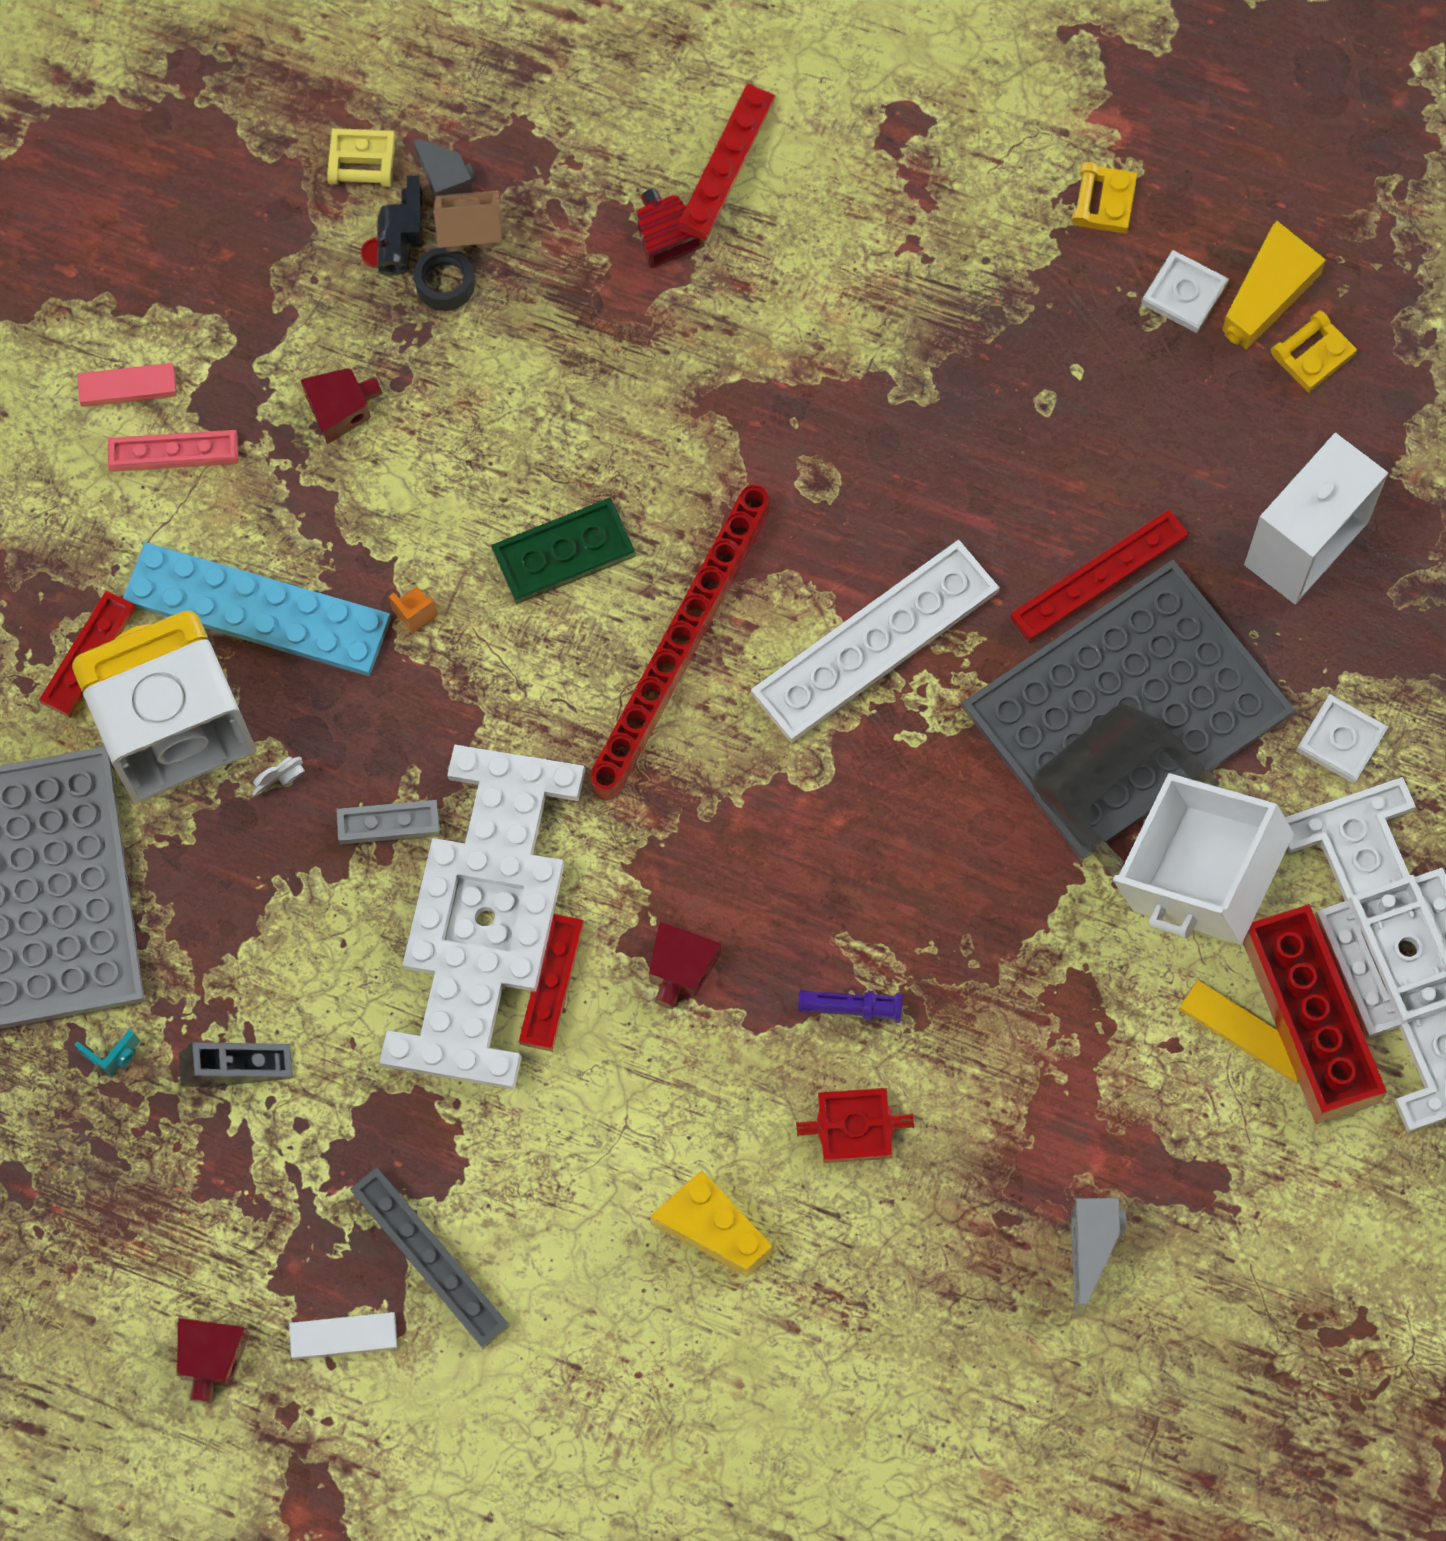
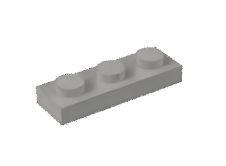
[337,800,440,845]

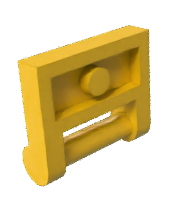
[1071,162,1137,234]
[1271,310,1357,393]

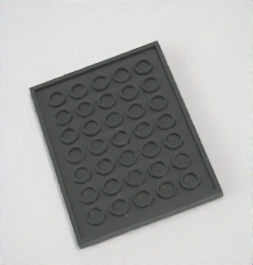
[961,560,1295,861]

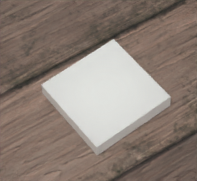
[1141,250,1229,333]
[1296,694,1388,784]

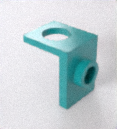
[74,1029,140,1077]

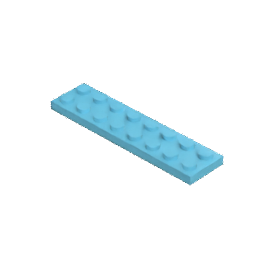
[123,542,391,677]

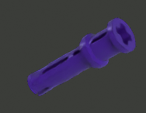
[798,990,902,1023]

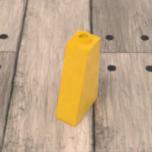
[1222,221,1326,350]

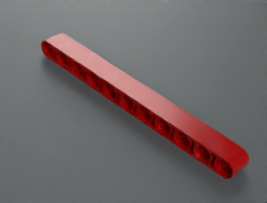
[590,484,769,800]

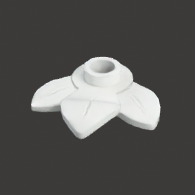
[252,757,305,796]

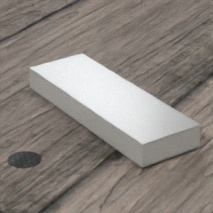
[289,1312,398,1360]

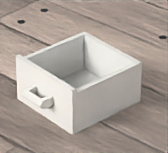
[1113,773,1294,945]

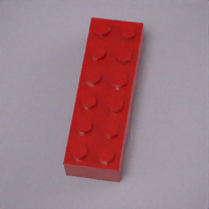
[1243,904,1387,1124]

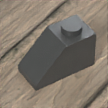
[413,139,476,198]

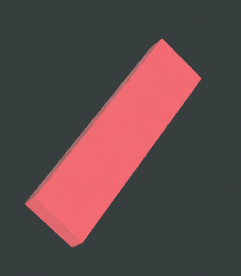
[108,430,238,472]

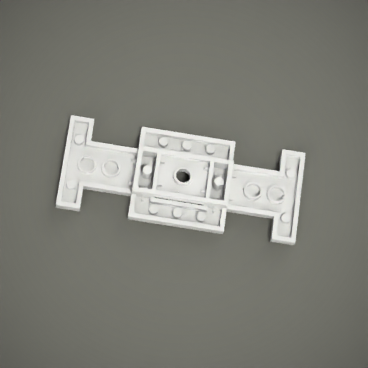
[379,745,586,1090]
[1285,777,1446,1133]

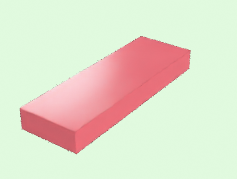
[77,363,177,407]

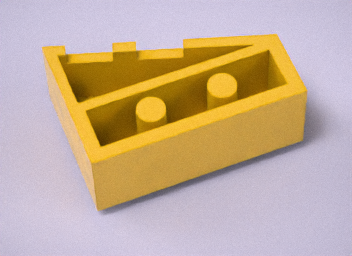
[650,1170,773,1277]

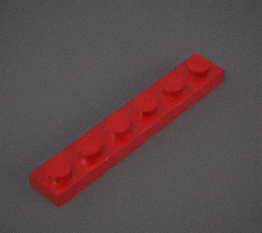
[677,83,775,241]
[1010,509,1189,643]

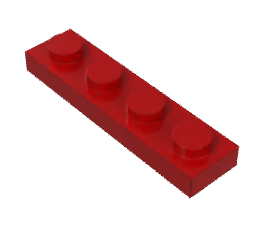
[39,590,136,718]
[518,914,584,1052]

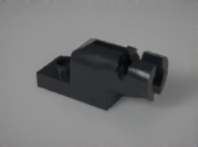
[377,175,423,276]

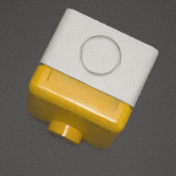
[72,610,257,804]

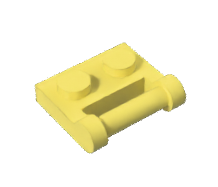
[327,129,396,187]

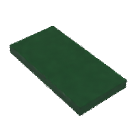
[491,497,636,604]

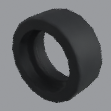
[413,247,475,311]

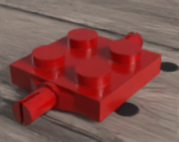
[796,1088,914,1163]

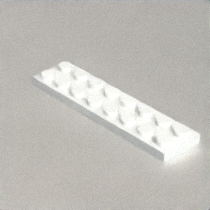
[751,540,999,743]

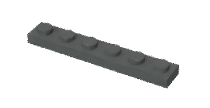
[350,1167,510,1349]

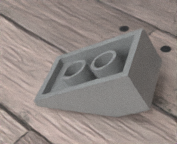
[1071,1198,1126,1317]

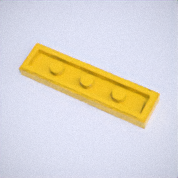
[1179,980,1298,1084]

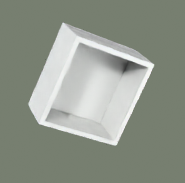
[1244,433,1388,605]

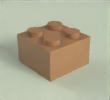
[434,191,502,251]

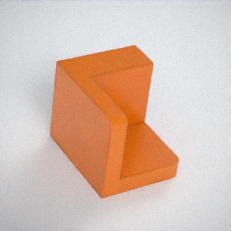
[389,586,438,634]

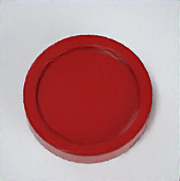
[361,238,378,268]

